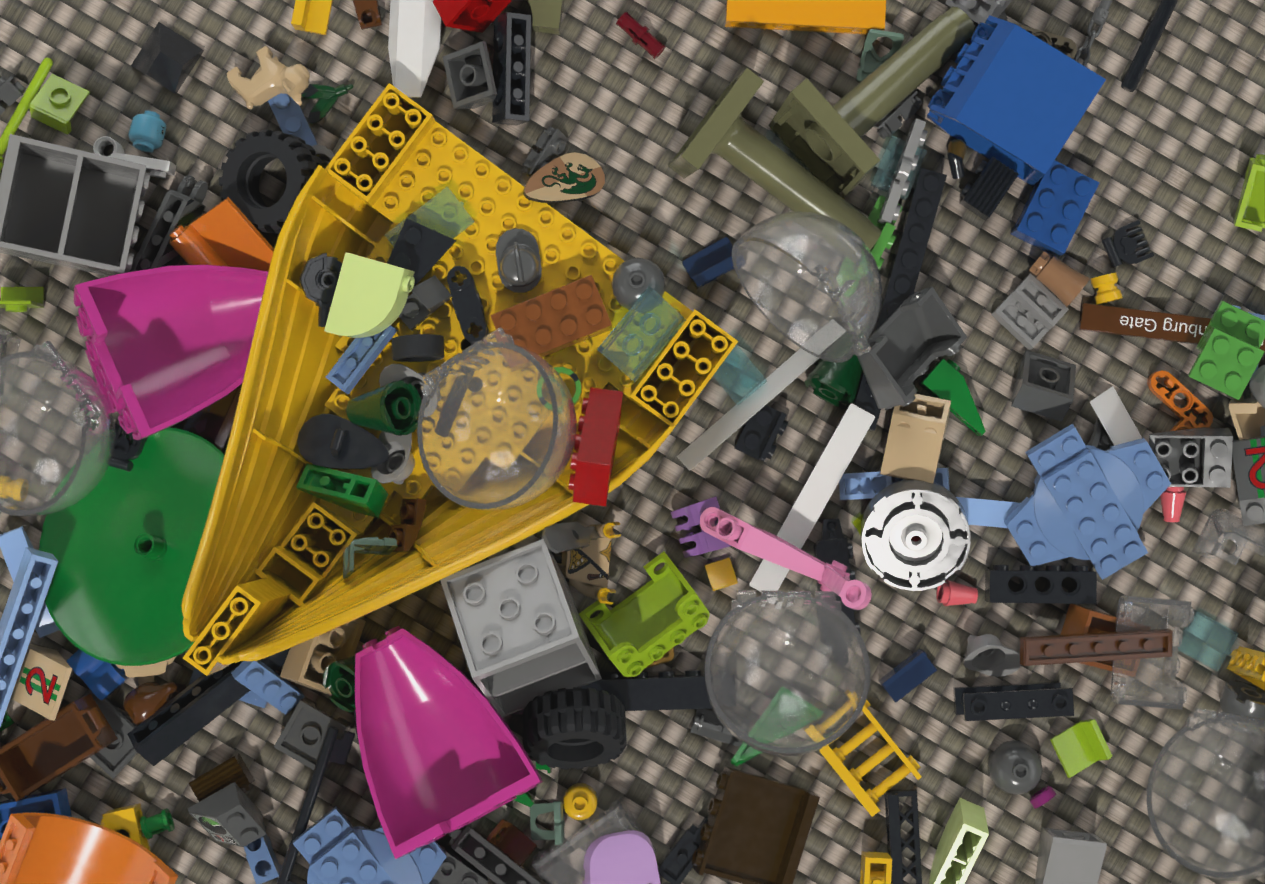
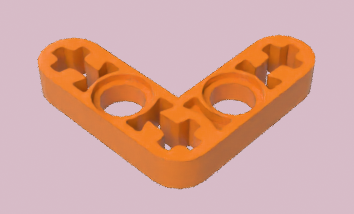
[1147,370,1213,431]

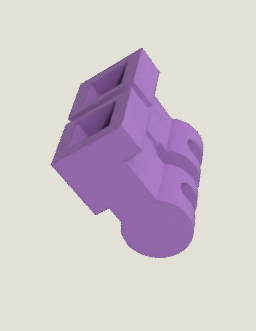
[670,496,731,558]

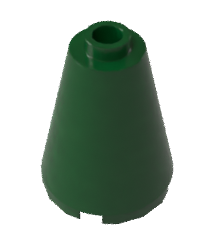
[805,332,866,408]
[346,380,422,436]
[323,655,356,712]

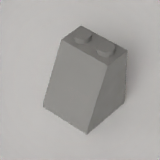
[1035,827,1107,884]

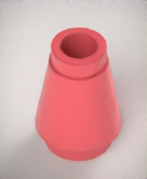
[1160,487,1187,522]
[936,580,978,606]

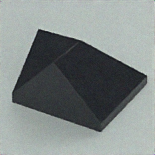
[131,22,204,94]

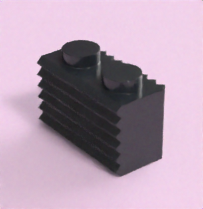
[959,157,1019,221]

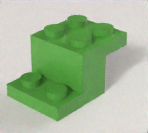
[1188,300,1265,400]

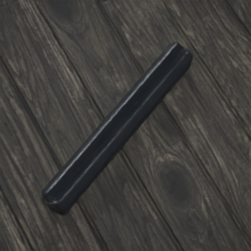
[1121,0,1178,92]

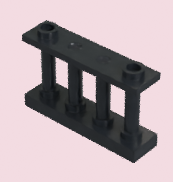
[953,682,1074,721]

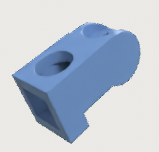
[244,834,282,884]

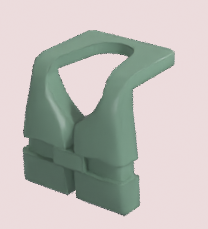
[856,29,904,82]
[343,537,398,578]
[530,801,565,845]

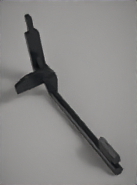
[277,726,356,884]

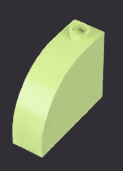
[324,252,415,338]
[929,798,989,884]

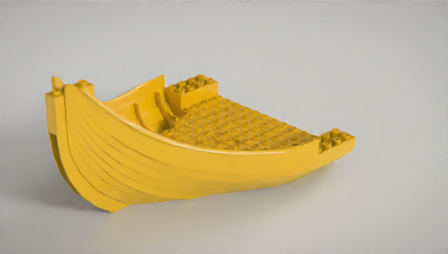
[181,83,738,676]

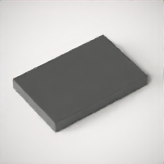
[80,689,138,779]

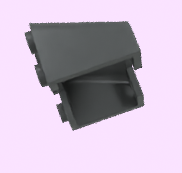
[856,287,967,410]

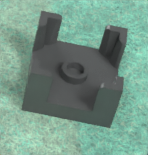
[274,697,351,770]

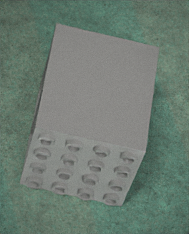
[0,134,150,276]
[440,539,602,717]

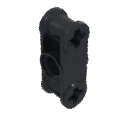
[447,266,489,345]

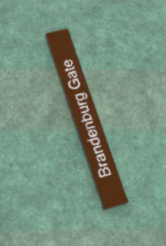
[1079,303,1265,353]

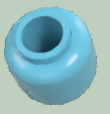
[128,111,167,152]

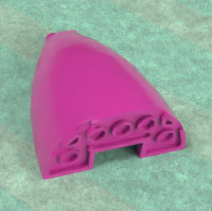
[74,265,268,440]
[355,626,543,859]

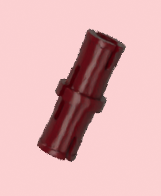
[616,11,666,59]

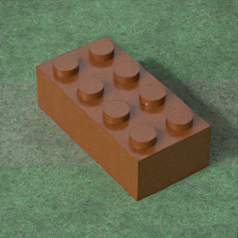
[490,275,612,369]

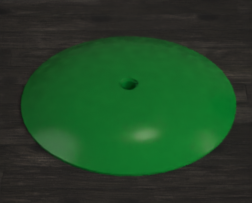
[39,427,225,666]

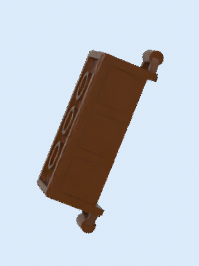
[0,694,118,802]

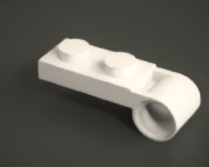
[93,136,176,179]

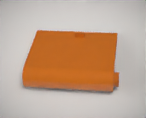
[169,197,274,272]

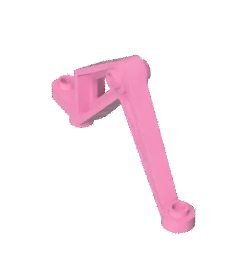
[700,507,872,610]

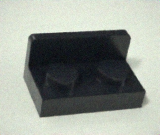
[734,405,789,462]

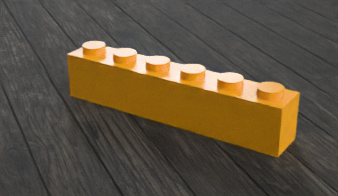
[725,0,886,35]

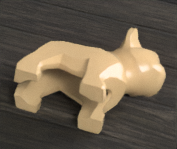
[227,46,310,110]

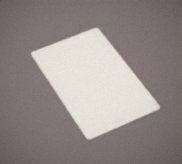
[1090,386,1142,446]

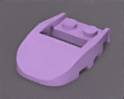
[582,830,661,884]

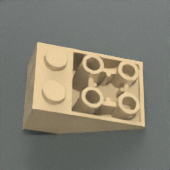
[880,394,951,484]

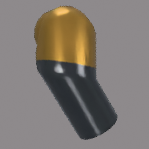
[947,139,967,179]

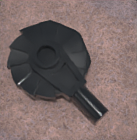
[300,253,342,327]

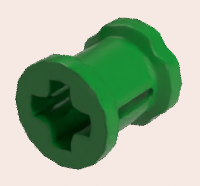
[140,808,175,840]

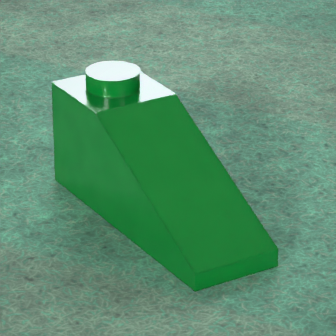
[919,359,986,436]
[296,463,388,518]

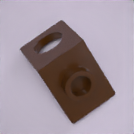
[486,819,537,866]

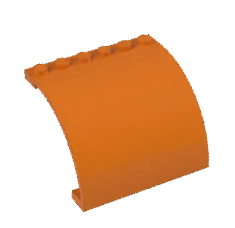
[0,813,178,884]

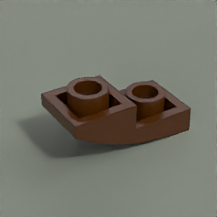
[388,498,427,552]

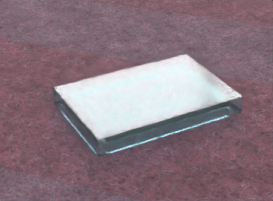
[597,287,686,382]

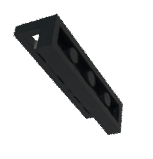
[884,789,922,884]

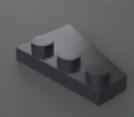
[387,218,456,287]

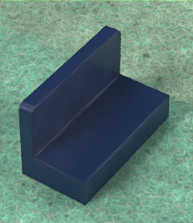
[682,237,744,289]
[879,648,937,703]

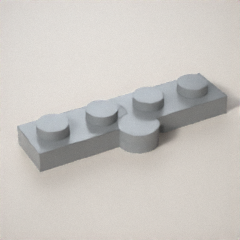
[877,118,928,224]

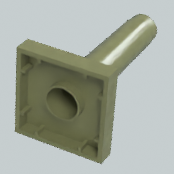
[768,7,975,199]
[668,68,882,260]

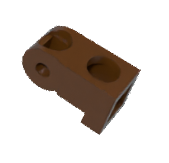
[353,0,383,30]

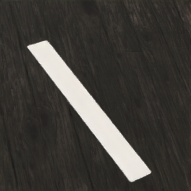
[677,320,848,471]
[749,404,875,598]

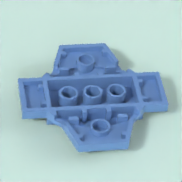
[1004,424,1171,580]
[293,807,447,884]

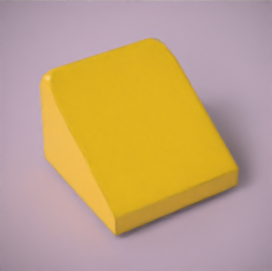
[704,557,738,591]

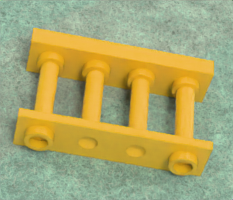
[803,691,922,817]

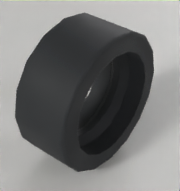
[392,334,444,362]

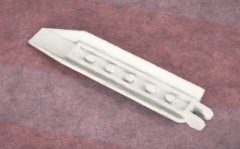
[388,0,441,98]

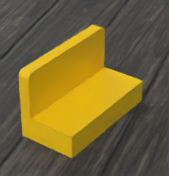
[291,0,333,35]

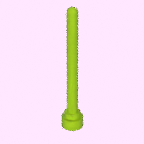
[0,58,53,171]

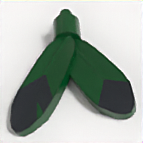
[301,84,353,124]

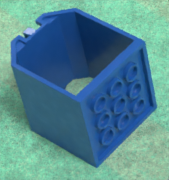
[927,15,1106,186]

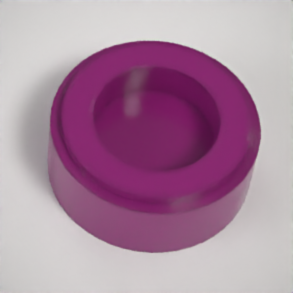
[1029,786,1056,809]

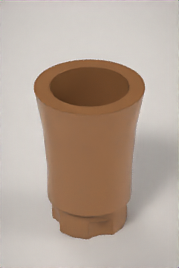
[1028,250,1091,307]

